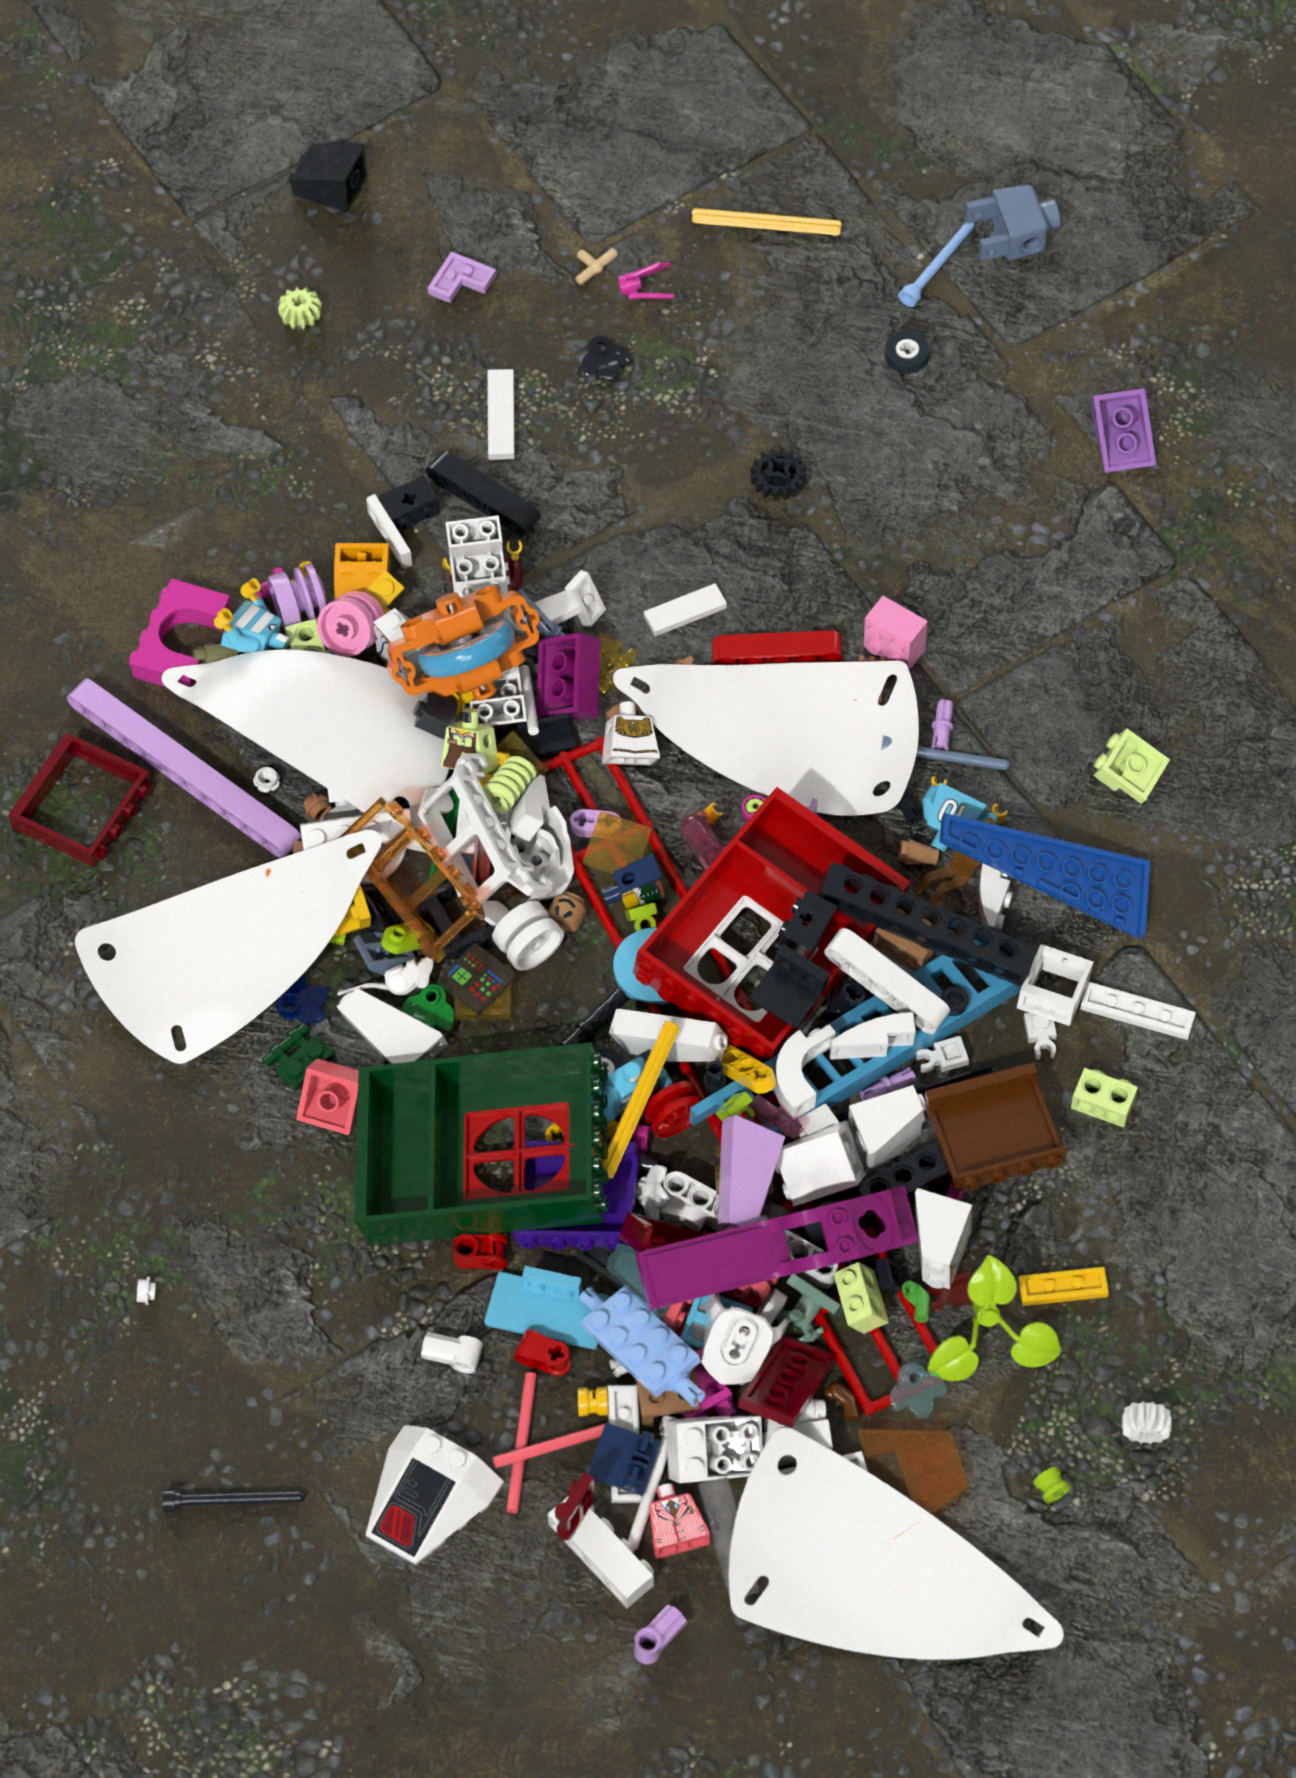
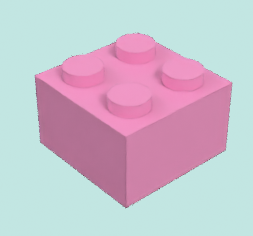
[864,596,928,670]

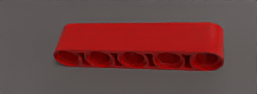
[711,630,843,665]

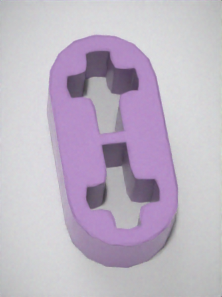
[570,809,622,839]

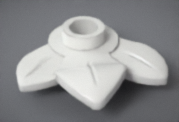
[636,1165,669,1220]

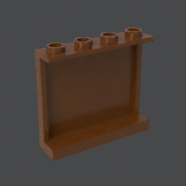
[925,1062,1067,1192]

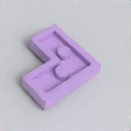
[428,252,496,303]

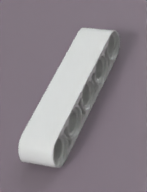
[824,928,950,1034]

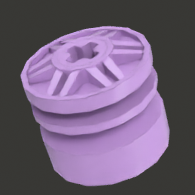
[267,563,327,630]

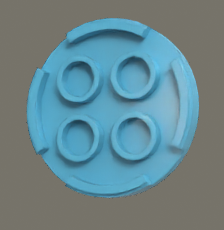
[613,928,672,1005]

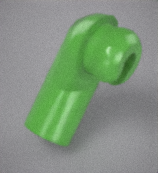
[902,1281,930,1323]

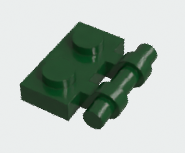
[262,1023,336,1092]

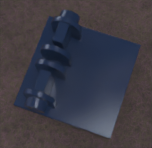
[588,1422,661,1496]

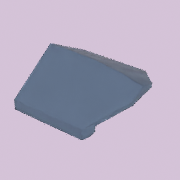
[354,931,417,976]

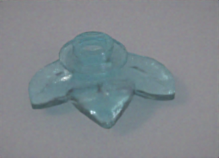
[890,1362,946,1419]

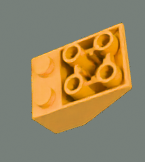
[334,543,390,600]

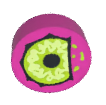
[741,795,766,821]

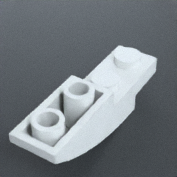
[979,864,1013,930]

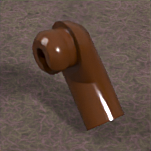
[824,1383,860,1422]

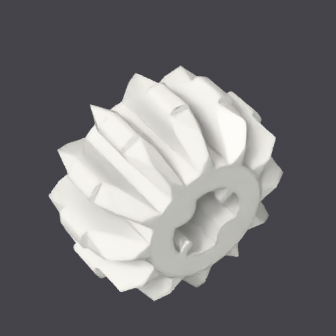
[1122,1401,1172,1445]

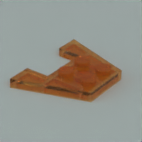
[857,1430,969,1540]

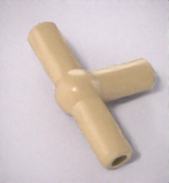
[576,248,618,285]

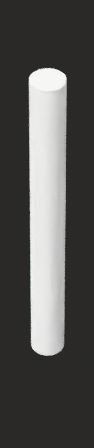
[519,665,539,735]

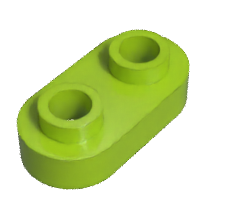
[381,921,434,954]

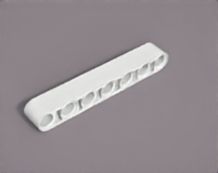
[663,1171,838,1288]

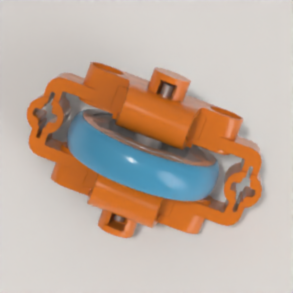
[387,585,540,700]

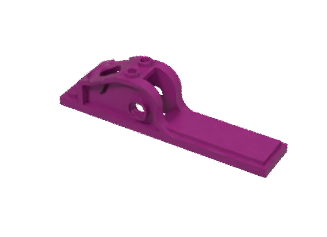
[634,1186,919,1310]

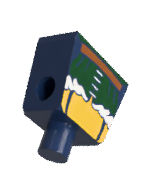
[602,854,670,909]

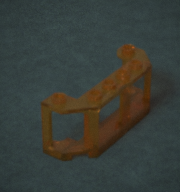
[339,797,486,963]

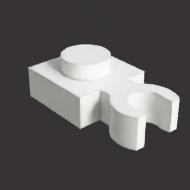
[1023,1013,1057,1060]
[916,1036,969,1073]

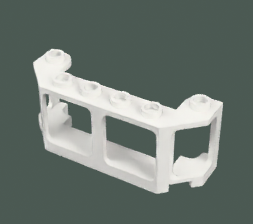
[417,753,553,926]

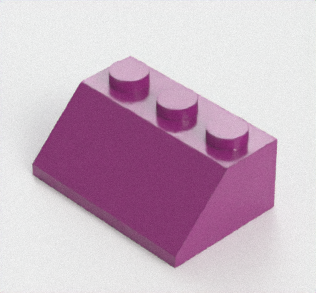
[536,633,600,721]

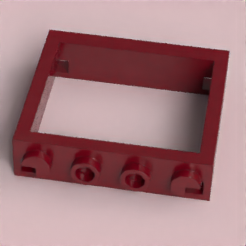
[8,732,152,868]

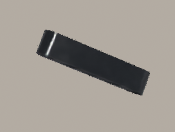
[425,450,541,537]

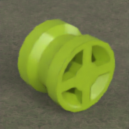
[1033,1467,1071,1503]

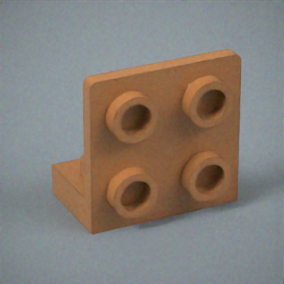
[872,908,934,971]
[635,1368,700,1429]

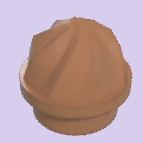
[304,793,332,821]

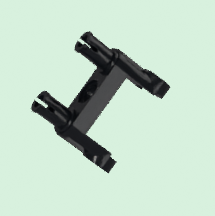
[396,876,497,966]

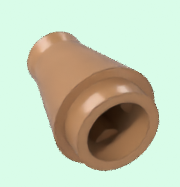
[897,838,939,865]

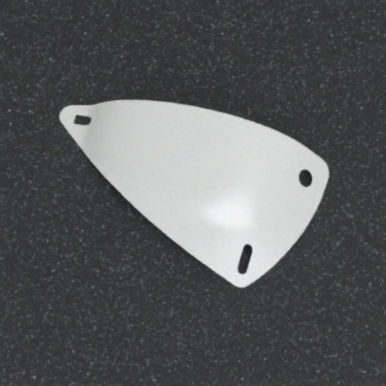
[613,661,919,816]
[75,830,382,1064]
[729,1428,1063,1659]

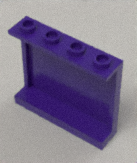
[513,1141,641,1250]

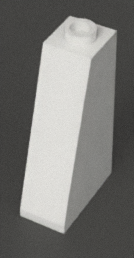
[337,988,448,1064]
[609,1009,728,1062]

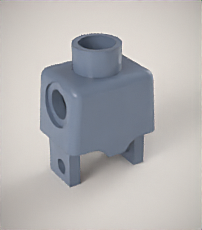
[965,185,1060,262]

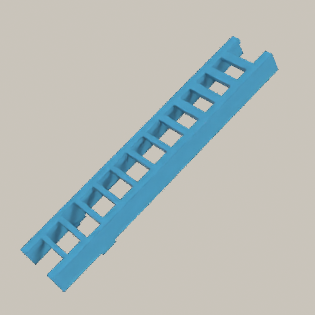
[689,940,1024,1138]

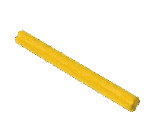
[692,208,841,235]
[603,1021,679,1178]

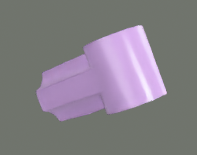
[634,1604,687,1664]

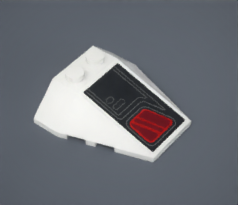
[366,1425,504,1565]

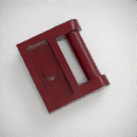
[555,1472,595,1541]

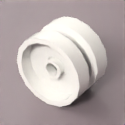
[492,901,564,971]

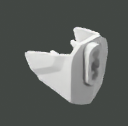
[511,806,574,900]
[701,1293,791,1385]

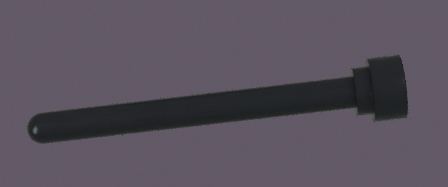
[162,1488,305,1512]

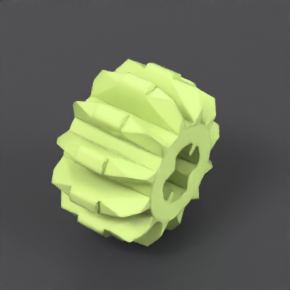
[278,286,322,330]

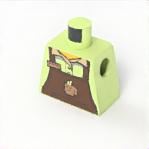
[441,708,499,774]

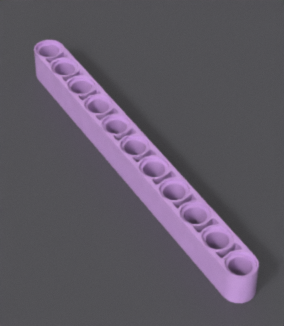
[67,678,302,858]

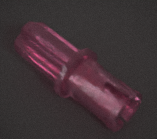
[749,1094,803,1138]

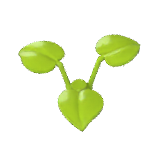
[927,1255,1061,1381]

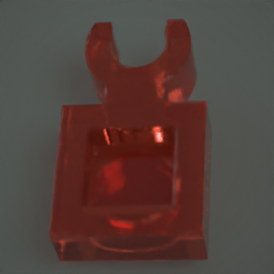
[926,1271,973,1311]

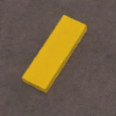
[1018,1267,1109,1306]

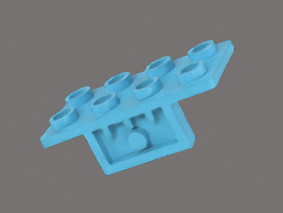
[484,1266,610,1350]

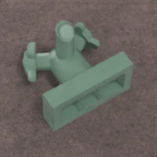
[775,1274,843,1343]

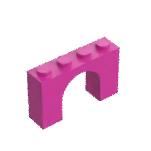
[129,579,232,687]

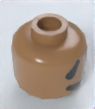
[548,892,587,935]

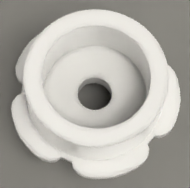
[253,767,280,793]
[137,1277,156,1305]

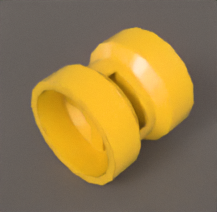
[578,1387,608,1417]

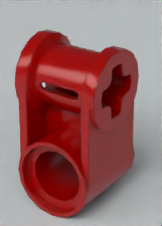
[453,1233,507,1270]
[513,1329,572,1376]

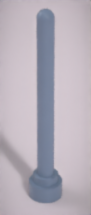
[881,735,1010,770]

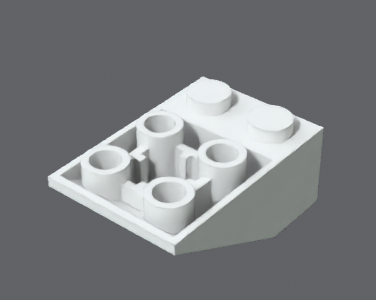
[666,1416,763,1483]

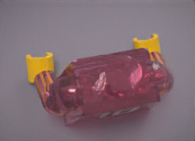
[679,802,724,871]

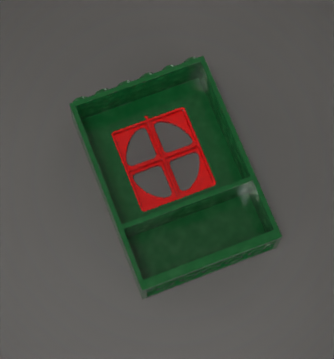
[355,1043,609,1246]

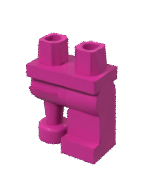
[677,1347,736,1419]

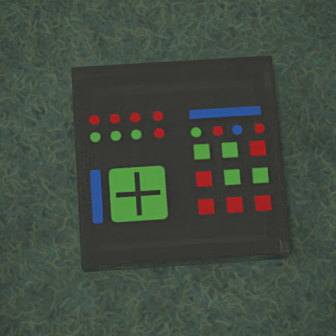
[437,943,516,1016]

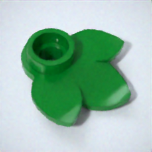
[401,984,455,1032]

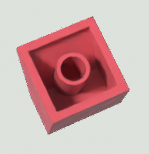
[296,1059,358,1135]

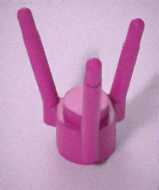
[618,262,675,300]

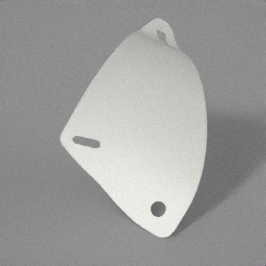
[162,650,456,839]

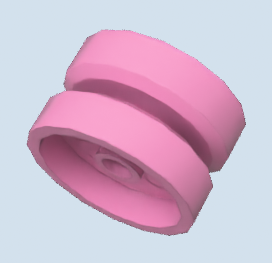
[317,591,384,657]

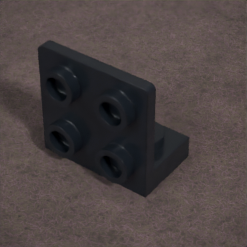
[749,944,830,1029]

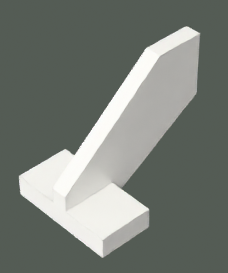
[512,570,606,635]

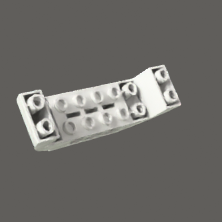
[446,516,527,726]

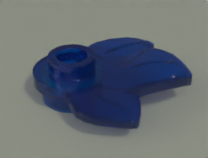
[276,975,329,1024]

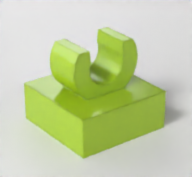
[624,902,657,931]
[715,1092,755,1122]

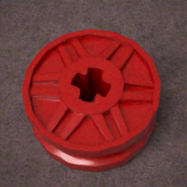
[642,1081,702,1138]

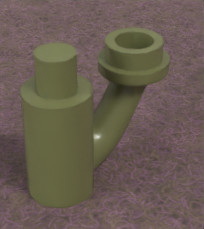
[191,644,238,664]

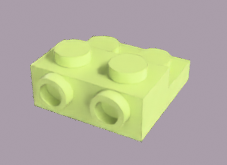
[1093,728,1170,803]

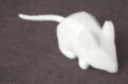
[337,955,434,995]

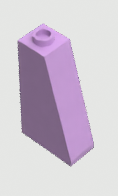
[718,1115,785,1230]

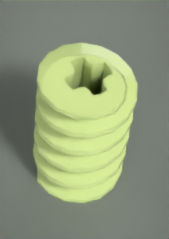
[483,756,536,814]

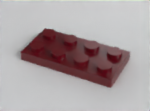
[738,1335,836,1428]

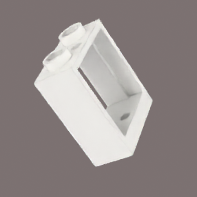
[1017,944,1093,1026]

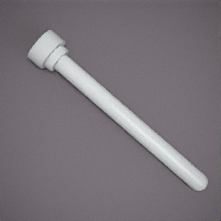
[628,1416,678,1551]

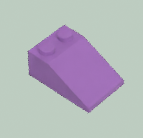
[1090,388,1156,473]

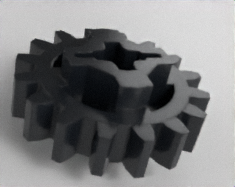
[750,448,807,501]

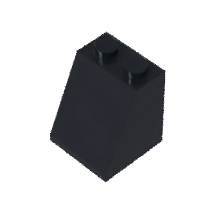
[289,143,367,213]

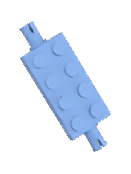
[579,1287,705,1407]

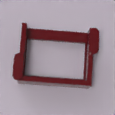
[619,1212,713,1252]

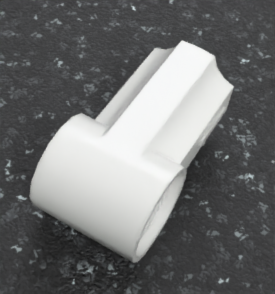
[421,1332,483,1373]

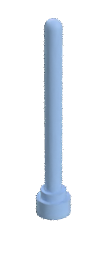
[898,222,975,307]

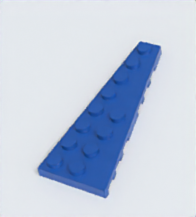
[939,813,1150,939]

